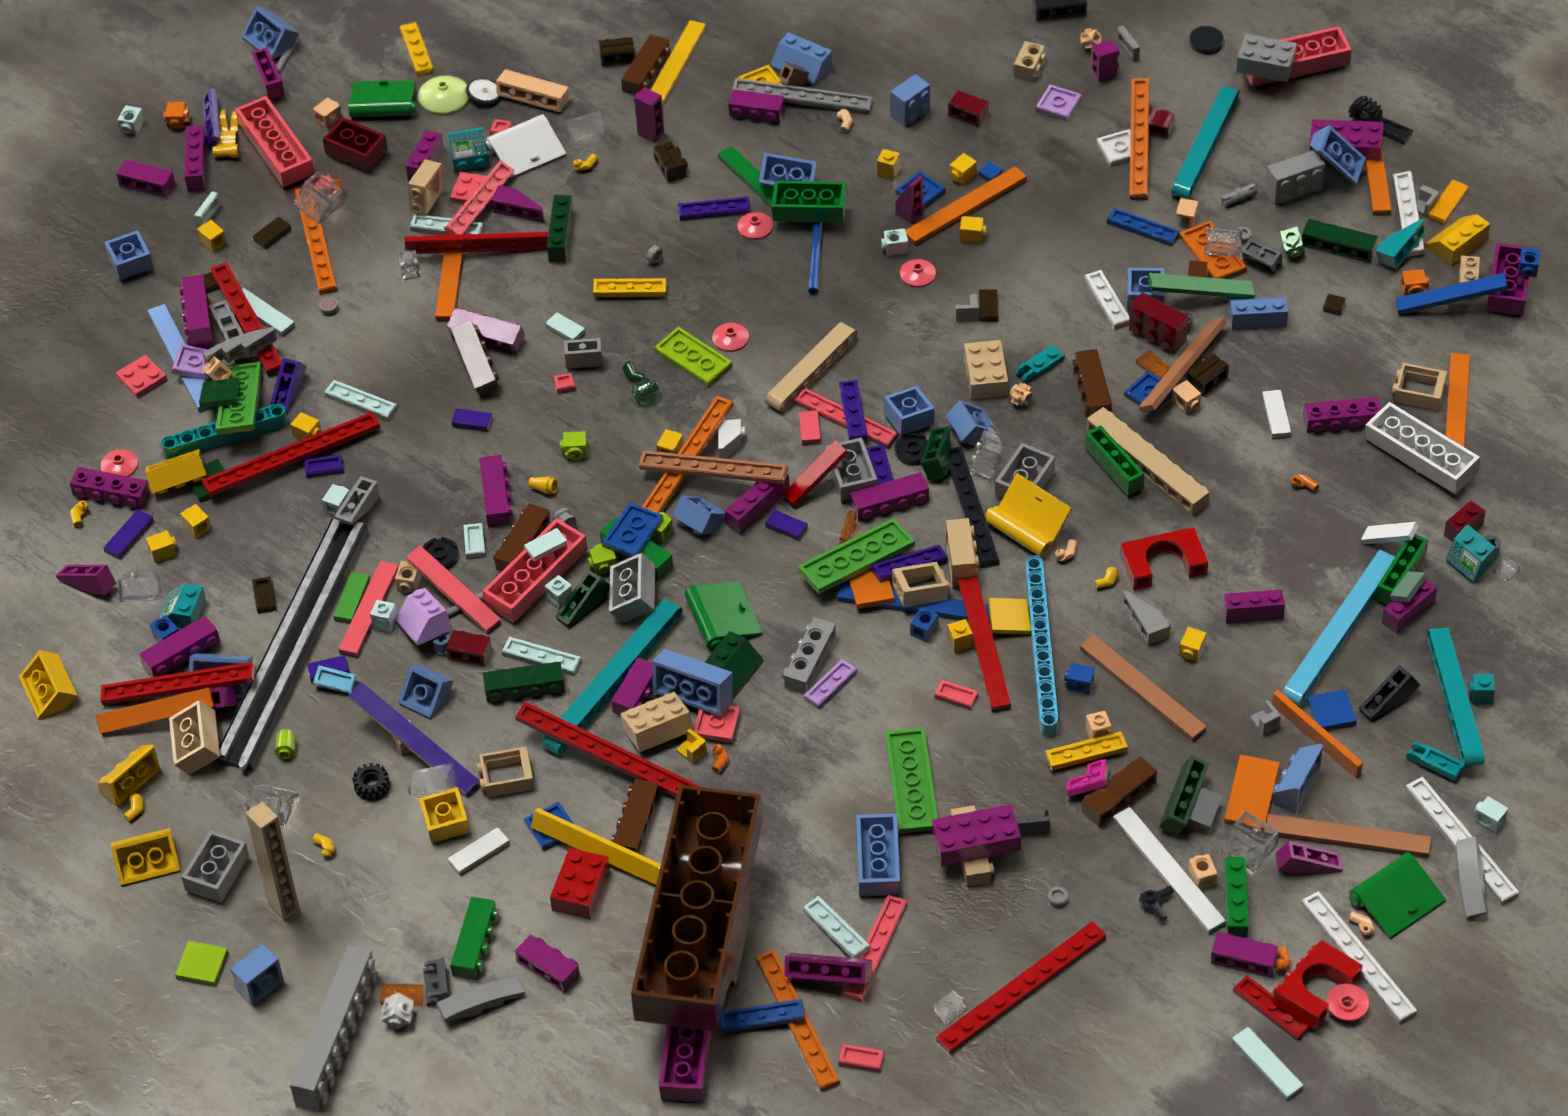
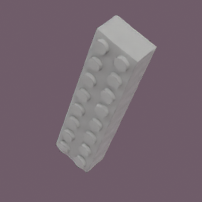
[290,946,377,1112]

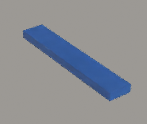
[1396,273,1508,315]

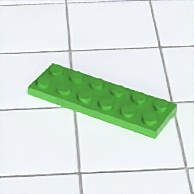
[216,362,262,435]
[798,518,915,594]
[885,727,938,834]

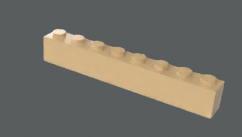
[1086,407,1209,516]
[246,801,300,921]

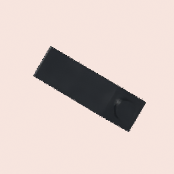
[1033,0,1087,21]
[1359,665,1421,720]

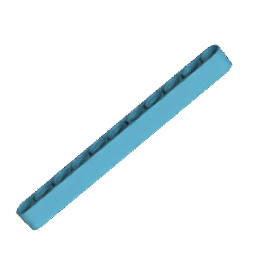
[1282,550,1395,707]
[1025,555,1058,737]

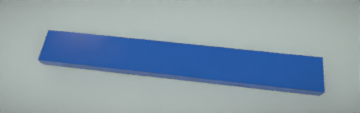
[837,582,990,623]

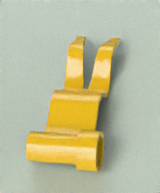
[213,110,239,158]

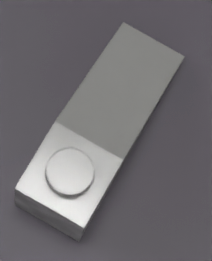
[334,476,380,524]
[1122,591,1171,646]

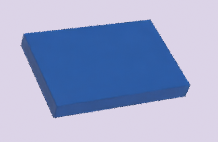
[602,503,664,558]

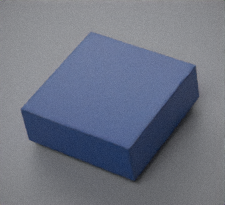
[978,161,1003,181]

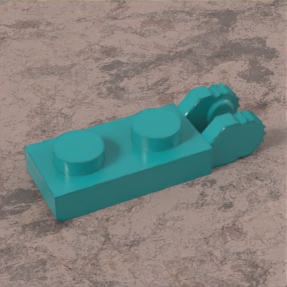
[1015,344,1065,382]
[1405,741,1464,781]

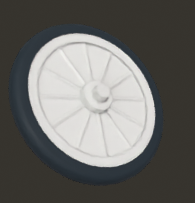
[466,78,502,105]

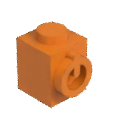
[163,102,190,129]
[1400,269,1429,296]

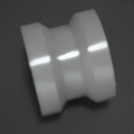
[553,507,577,528]

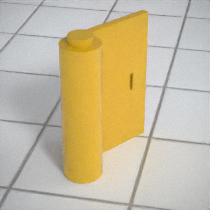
[985,473,1072,558]

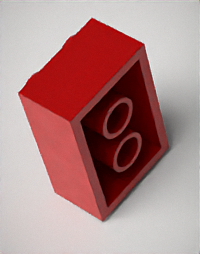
[550,848,610,919]

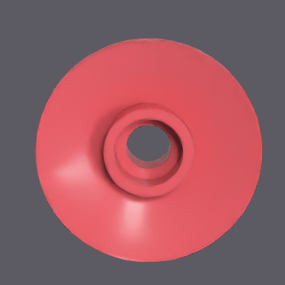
[737,212,773,240]
[900,259,936,287]
[712,323,749,352]
[101,449,138,477]
[1326,984,1369,1021]

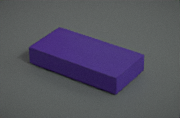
[452,408,493,431]
[304,455,344,478]
[765,509,808,540]
[307,655,349,683]

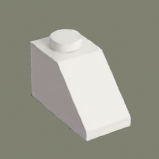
[718,419,745,459]

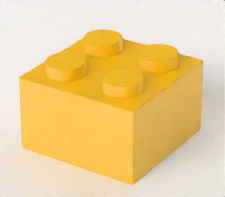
[419,787,470,843]

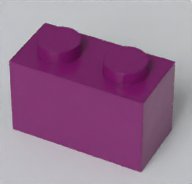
[1091,40,1120,82]

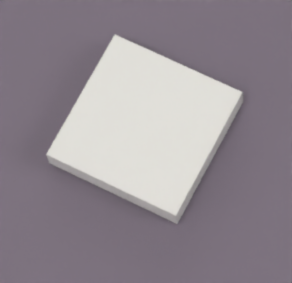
[1097,129,1131,166]

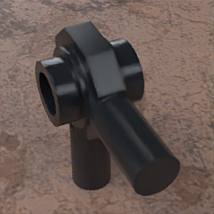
[1139,885,1174,922]

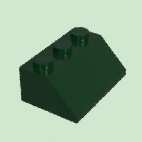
[704,631,763,699]

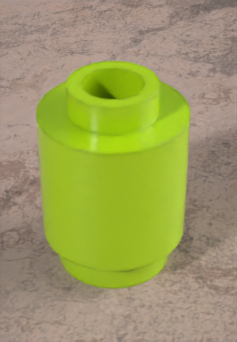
[275,729,296,759]

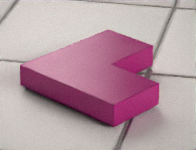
[1066,759,1109,797]

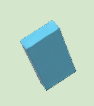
[313,665,357,694]

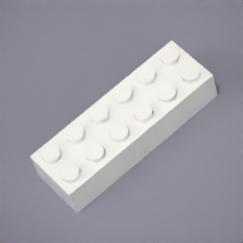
[1365,402,1480,494]

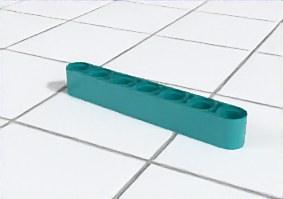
[161,404,287,460]

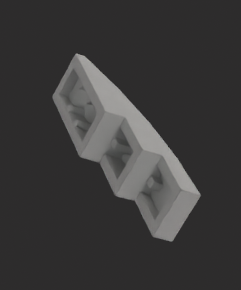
[209,300,246,362]
[202,327,277,365]
[1456,836,1488,918]
[436,976,525,1021]

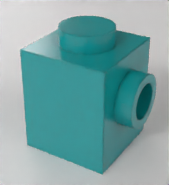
[1468,674,1495,704]

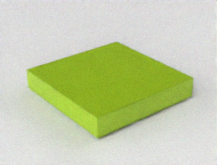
[175,941,228,986]

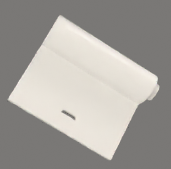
[485,114,566,179]

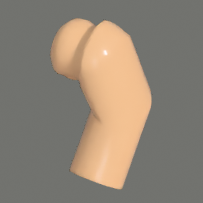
[837,109,853,133]
[1055,539,1077,562]
[1349,911,1374,936]

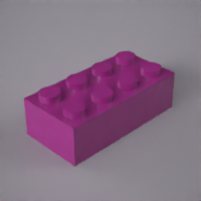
[1310,119,1383,162]
[1486,243,1532,316]
[179,274,214,350]
[932,804,1021,866]
[659,1025,711,1102]

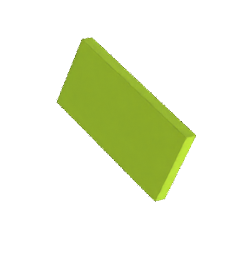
[654,327,733,387]

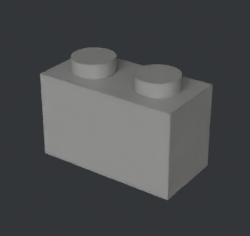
[564,338,603,369]

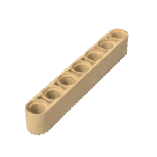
[765,322,858,412]

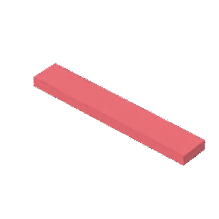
[444,160,515,235]
[794,388,898,449]
[406,546,501,633]
[338,561,399,657]
[842,895,907,1002]

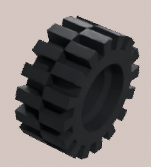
[1348,96,1383,122]
[352,763,390,801]

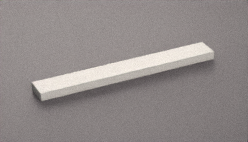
[1405,777,1519,905]
[1113,807,1226,934]
[1301,891,1417,1024]

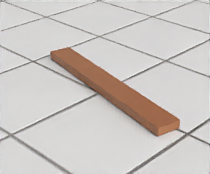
[1138,317,1227,413]
[639,450,788,484]
[1080,635,1207,742]
[1265,814,1431,857]

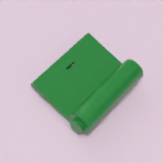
[349,80,416,117]
[684,581,762,650]
[1349,852,1446,938]

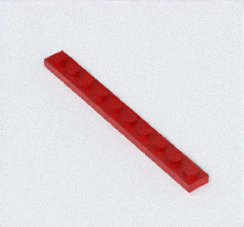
[202,412,380,497]
[515,701,700,798]
[936,921,1106,1054]

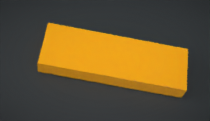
[1428,180,1469,224]

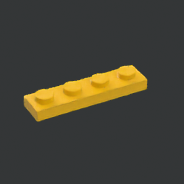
[400,22,434,76]
[593,278,667,297]
[1045,731,1128,771]

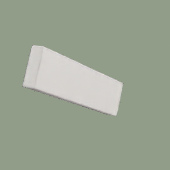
[1084,270,1129,329]

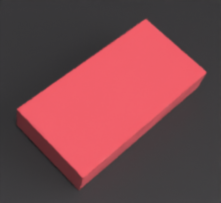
[799,411,821,444]
[934,680,978,710]
[838,1044,884,1072]

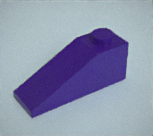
[270,358,306,415]

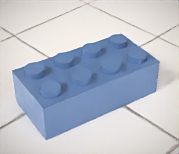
[652,649,733,716]
[856,813,900,896]

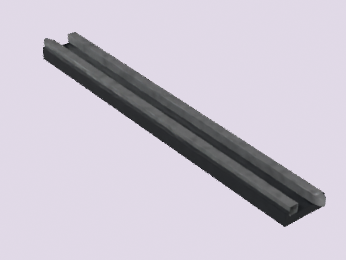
[216,518,368,771]

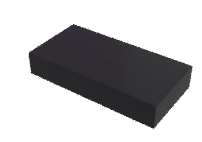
[1379,117,1413,145]

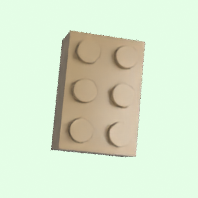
[964,340,1008,400]
[946,518,979,589]
[620,692,694,752]
[169,700,220,775]

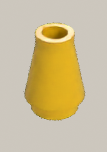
[529,476,558,495]

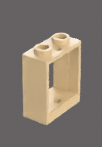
[408,160,443,216]
[1392,363,1447,411]
[892,562,951,607]
[477,746,534,798]

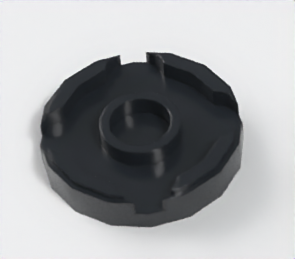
[1189,26,1224,54]
[894,433,928,465]
[423,537,459,569]

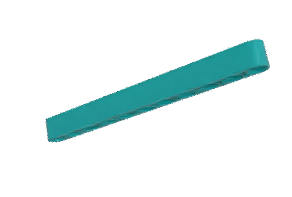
[542,599,683,755]

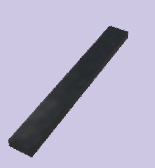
[948,446,999,568]

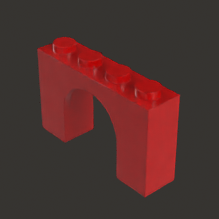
[1120,527,1208,590]
[1273,940,1363,1030]

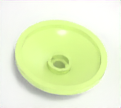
[418,76,470,115]

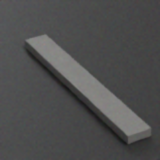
[732,78,872,114]

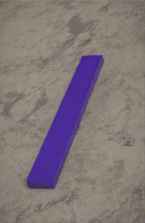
[348,682,480,796]

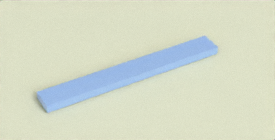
[148,304,210,412]

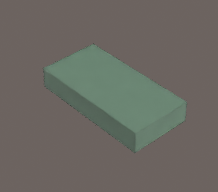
[1390,571,1427,602]

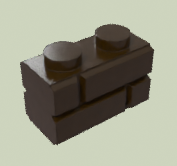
[599,37,635,66]
[653,141,688,182]
[1187,354,1229,396]

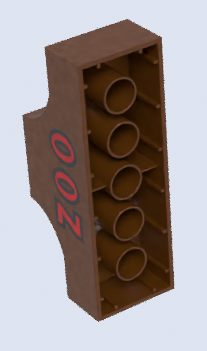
[631,784,763,1032]

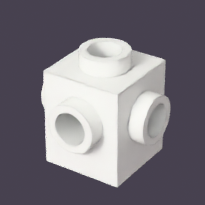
[381,992,414,1029]

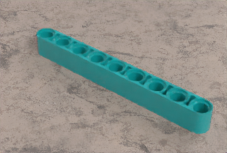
[1171,85,1240,200]
[1427,627,1485,767]

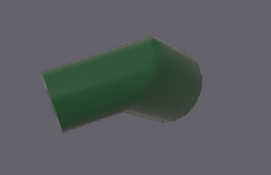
[623,361,645,383]

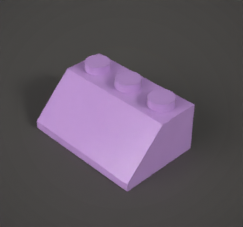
[396,588,453,645]

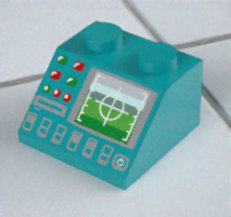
[448,127,489,172]
[1446,524,1500,583]
[158,583,206,628]

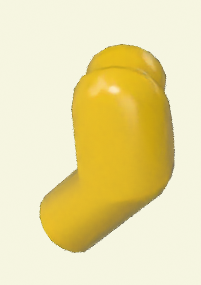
[573,154,598,171]
[70,501,88,528]
[1094,567,1118,589]
[123,794,143,822]

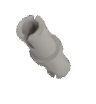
[1221,183,1258,207]

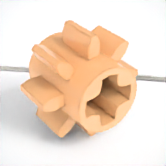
[1080,28,1102,50]
[1009,383,1033,407]

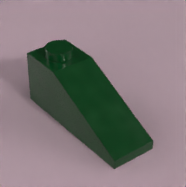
[920,426,950,480]
[555,569,610,626]

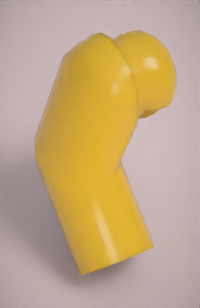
[312,833,335,857]

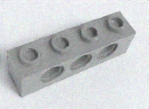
[782,617,836,694]

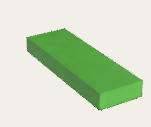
[333,572,370,623]

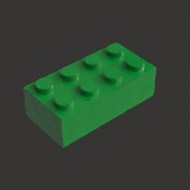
[771,181,848,223]

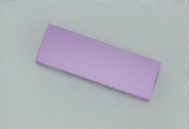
[804,659,857,709]

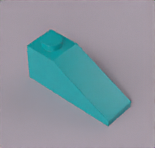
[1376,219,1427,269]

